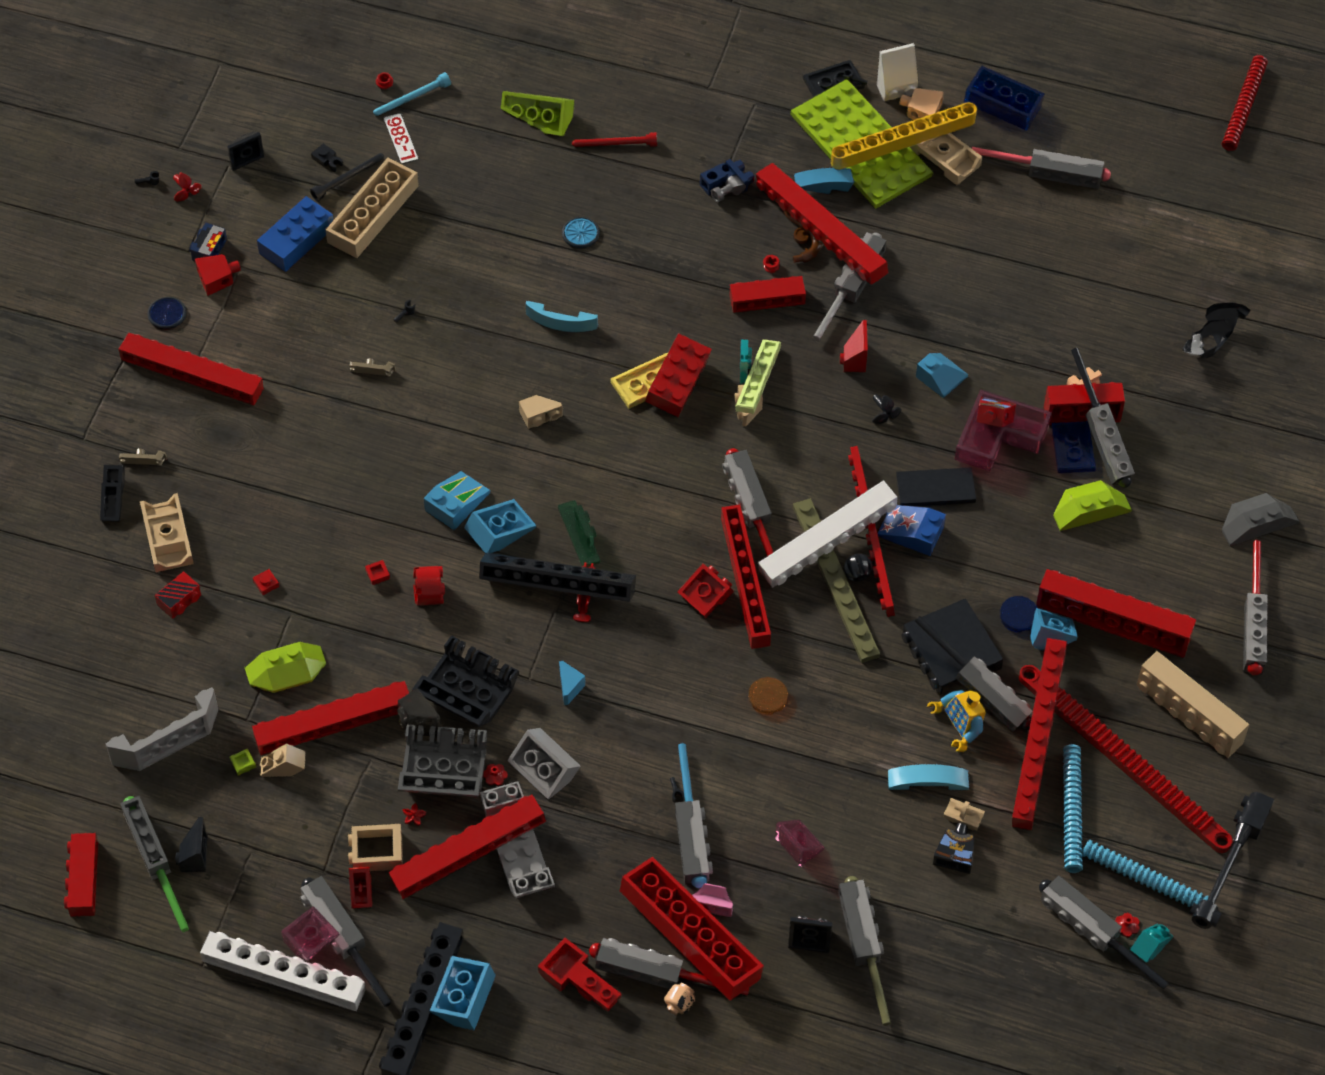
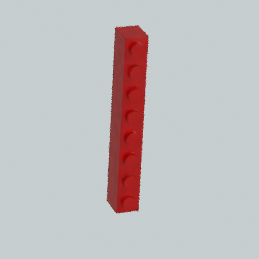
[118,332,264,405]
[721,504,771,649]
[252,681,413,756]
[389,794,546,899]

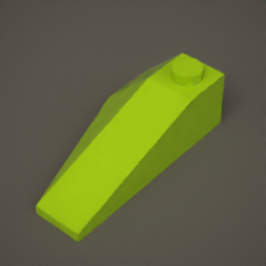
[501,91,575,136]

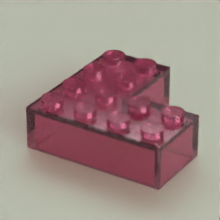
[954,389,1052,471]

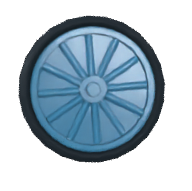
[562,217,600,248]

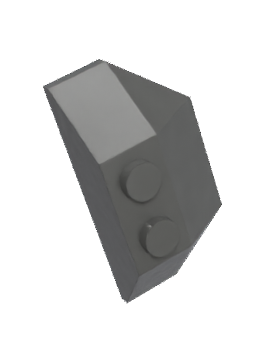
[1222,493,1299,546]

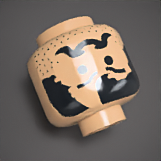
[664,983,695,1015]

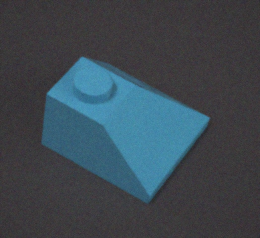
[916,353,968,398]
[1030,608,1078,650]

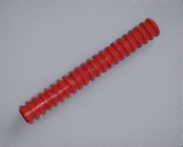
[1222,55,1268,151]

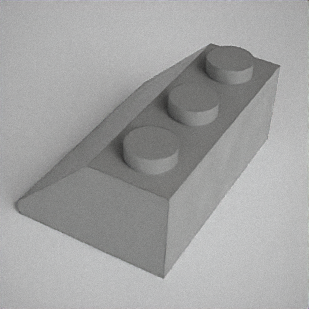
[507,728,581,799]

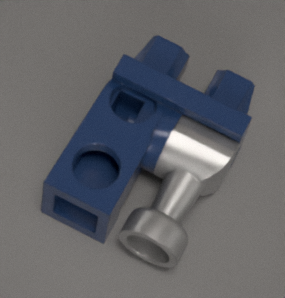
[700,159,755,202]

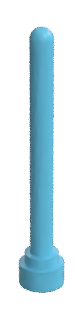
[373,72,451,116]

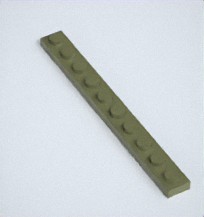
[793,498,880,663]

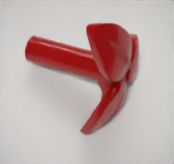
[173,172,201,201]

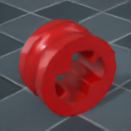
[763,255,780,273]

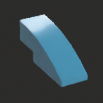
[794,168,854,194]

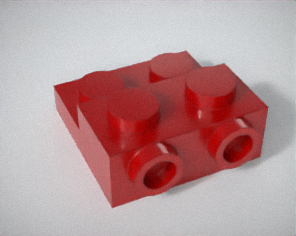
[678,564,734,618]

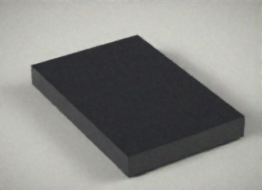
[803,60,865,98]

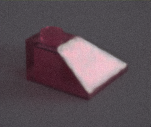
[281,906,340,961]

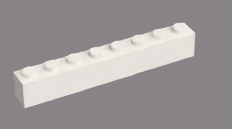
[758,480,897,588]

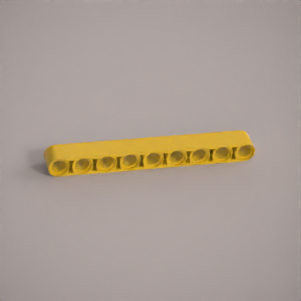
[831,102,977,170]

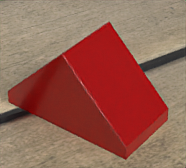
[349,867,372,908]

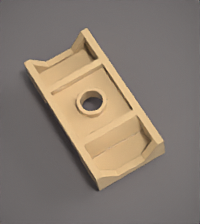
[910,133,982,185]
[140,493,194,572]

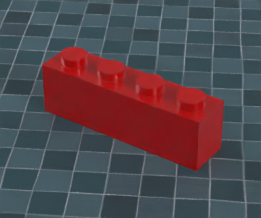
[730,276,806,313]
[64,833,99,916]

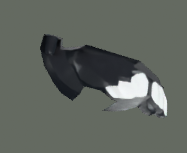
[1182,302,1251,359]

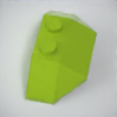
[1053,480,1132,531]
[245,642,326,693]

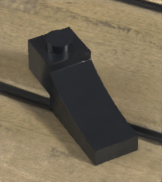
[100,465,125,522]

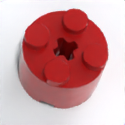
[413,566,445,606]

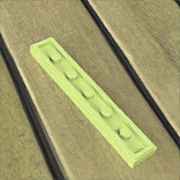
[736,340,781,414]

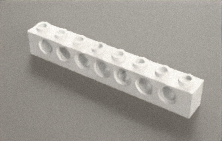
[200,931,366,1011]

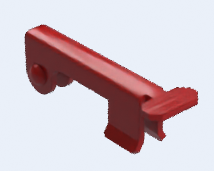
[573,563,595,622]

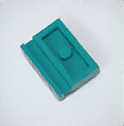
[740,340,752,383]

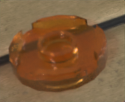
[748,677,788,715]

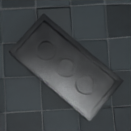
[896,467,976,506]

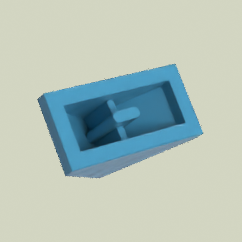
[559,661,585,705]

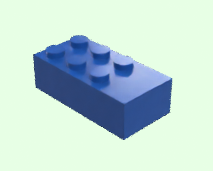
[257,196,334,272]

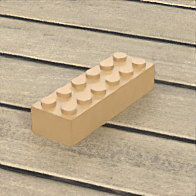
[326,158,419,258]
[1137,651,1249,758]

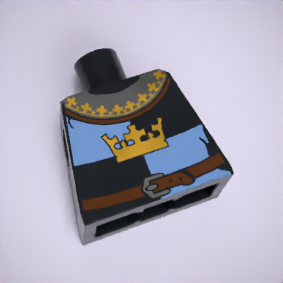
[933,823,974,874]

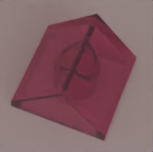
[775,819,825,867]

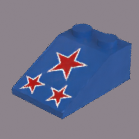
[877,505,946,556]

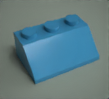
[430,956,496,1030]

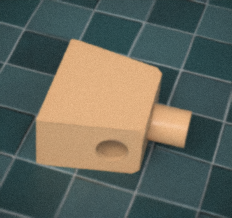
[900,88,944,120]

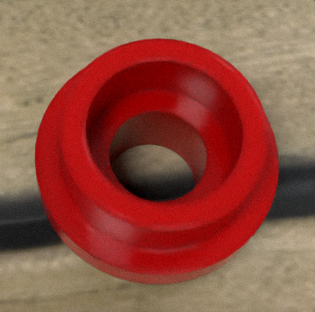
[376,73,393,89]

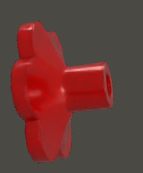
[483,764,508,786]
[1115,913,1140,938]

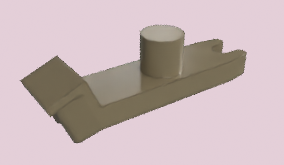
[349,358,396,377]
[119,449,167,466]

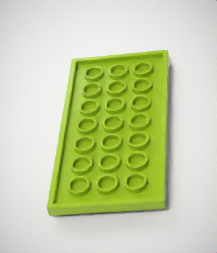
[790,79,933,209]

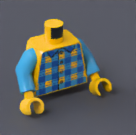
[927,690,986,752]

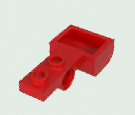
[538,938,621,1012]

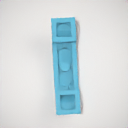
[526,301,598,332]
[888,764,969,790]

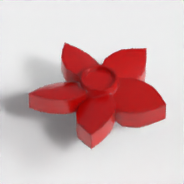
[402,803,426,826]

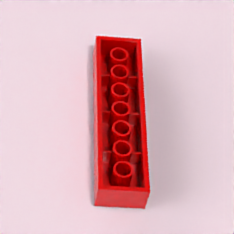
[1036,569,1196,658]
[619,857,764,1001]

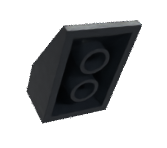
[788,916,833,953]

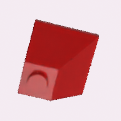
[840,320,868,372]

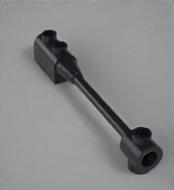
[1189,792,1274,929]

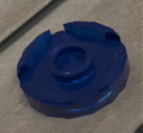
[1000,596,1037,632]

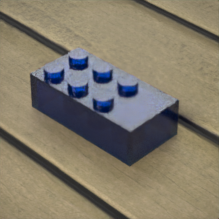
[964,65,1045,131]

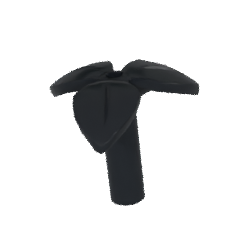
[872,394,902,424]

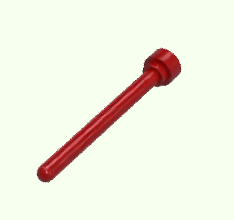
[572,132,657,147]

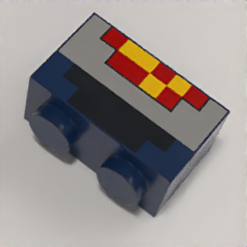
[189,222,227,261]

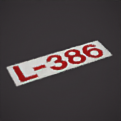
[384,113,418,163]

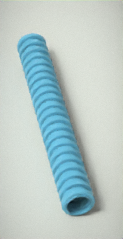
[1063,744,1083,873]
[1082,840,1209,907]

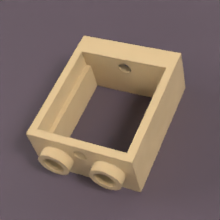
[348,824,403,871]

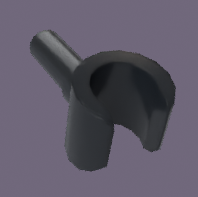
[843,69,868,85]
[134,171,159,185]
[393,300,416,323]
[670,777,684,803]

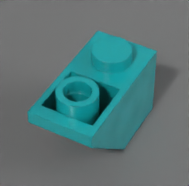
[1130,923,1174,962]

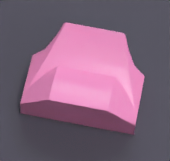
[692,883,733,917]

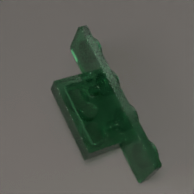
[558,500,600,567]

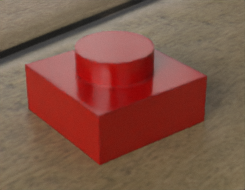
[365,560,390,585]
[252,569,279,595]

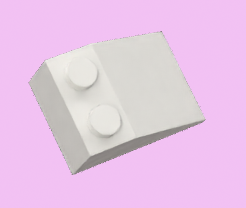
[877,43,918,101]

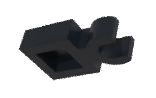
[311,143,343,172]

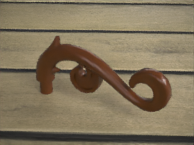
[783,210,825,263]

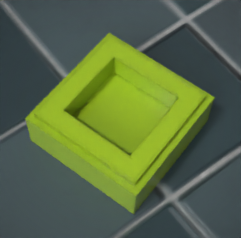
[230,749,256,775]

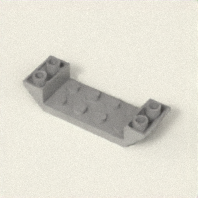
[105,687,219,771]
[480,781,555,898]

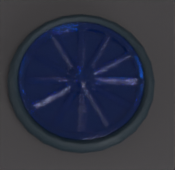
[147,297,186,329]

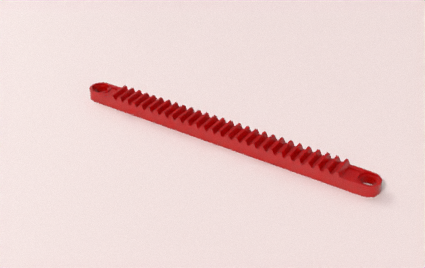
[1019,665,1233,853]

